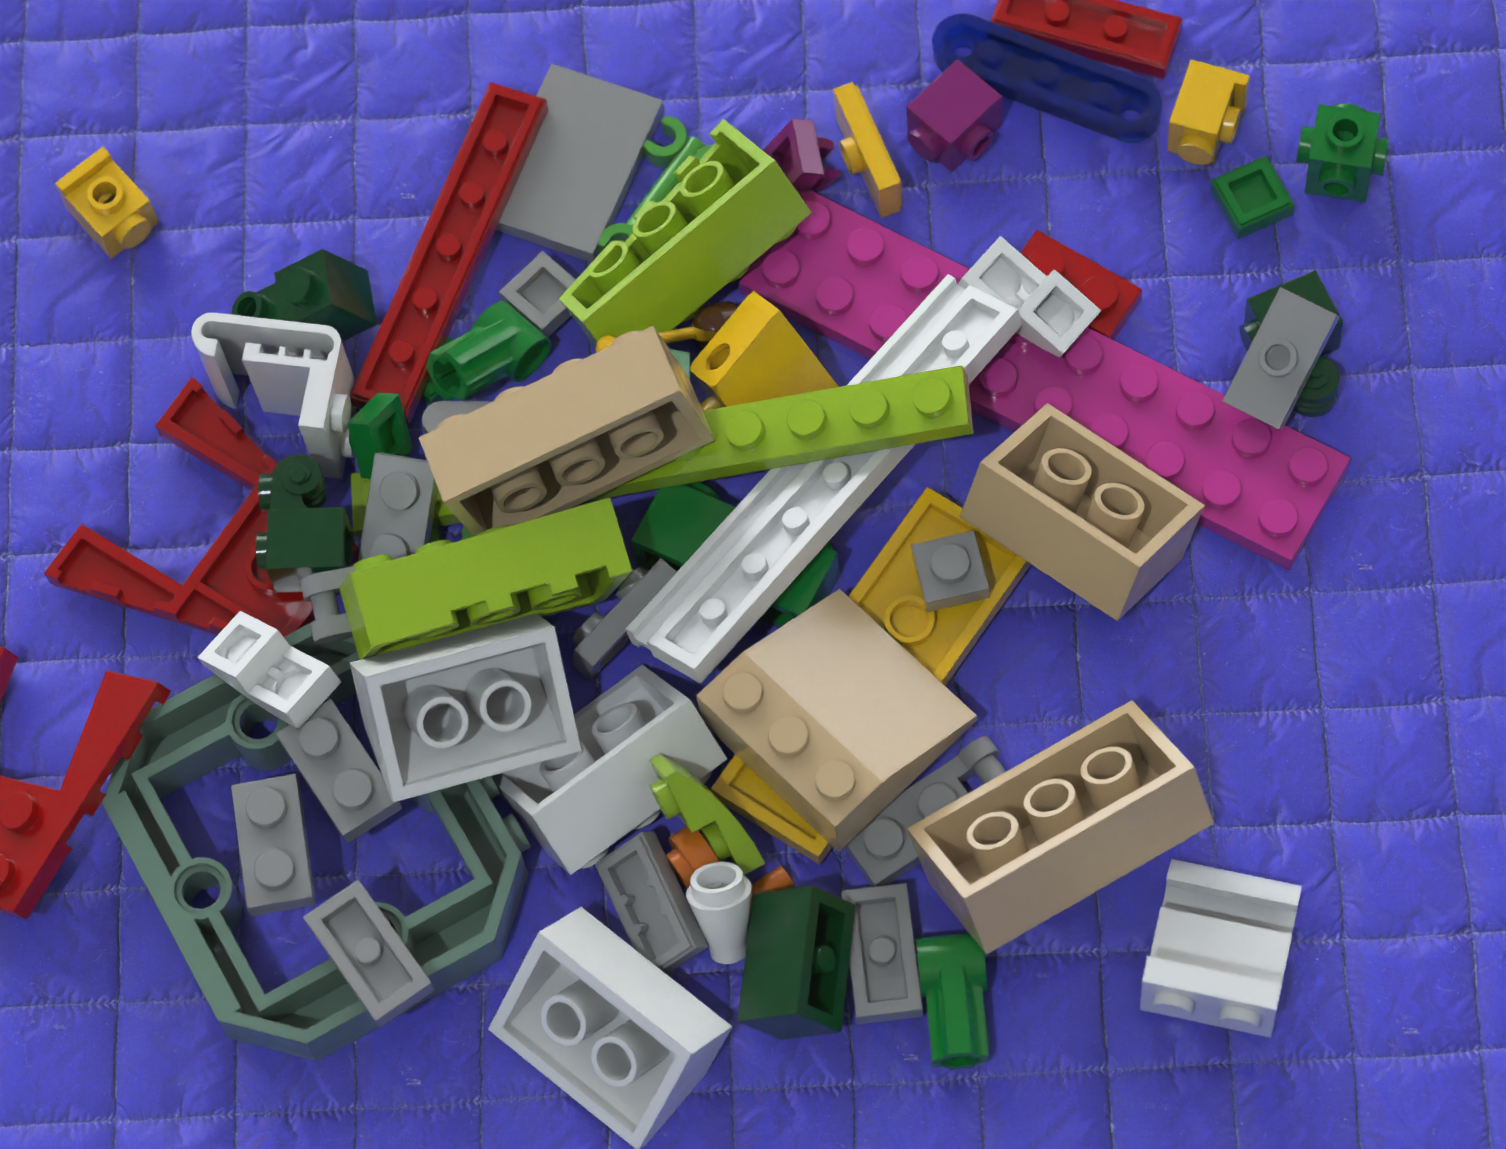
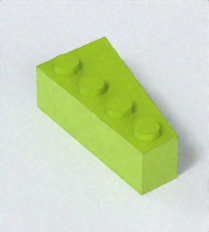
[559,119,812,347]
[339,497,632,660]

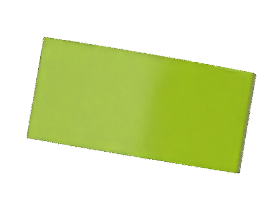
[649,754,765,875]

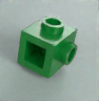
[1296,103,1389,202]

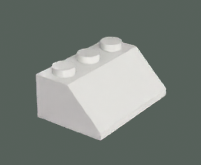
[350,614,582,802]
[491,665,727,875]
[488,907,732,1149]

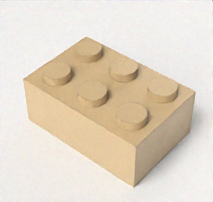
[960,403,1205,621]

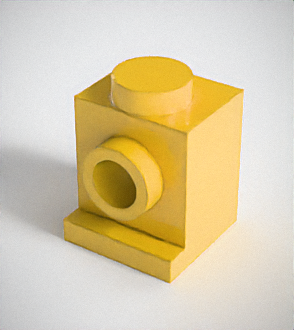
[1167,59,1250,165]
[55,147,159,259]

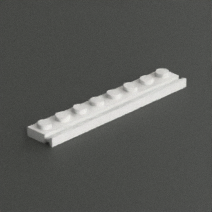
[625,274,1023,684]

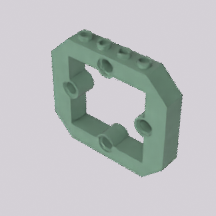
[102,623,530,1061]

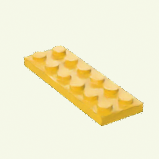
[711,487,1031,865]

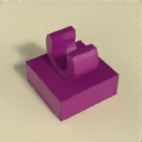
[764,119,840,192]

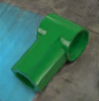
[425,300,552,401]
[916,933,989,1070]

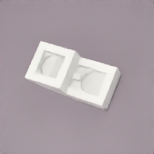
[958,236,1101,358]
[197,611,341,729]

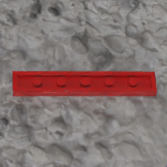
[349,82,548,424]

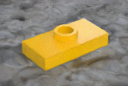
[833,82,903,218]

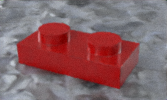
[1020,230,1142,340]

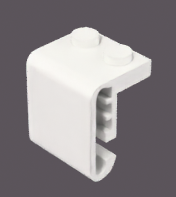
[191,313,357,479]
[1140,859,1302,1038]

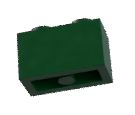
[737,885,856,1040]

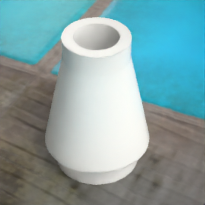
[686,862,752,964]

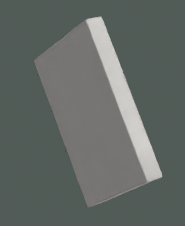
[495,63,665,263]

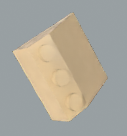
[696,589,977,852]

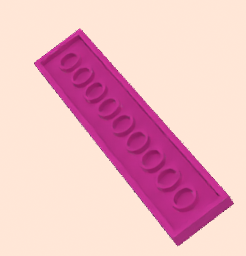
[739,190,1351,570]

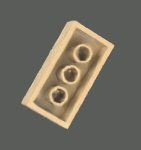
[418,326,715,537]
[907,700,1214,955]

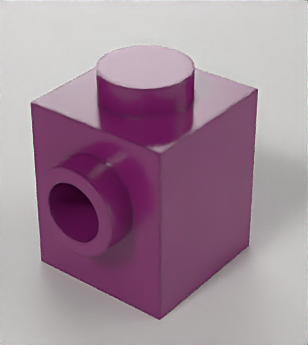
[906,59,1002,173]

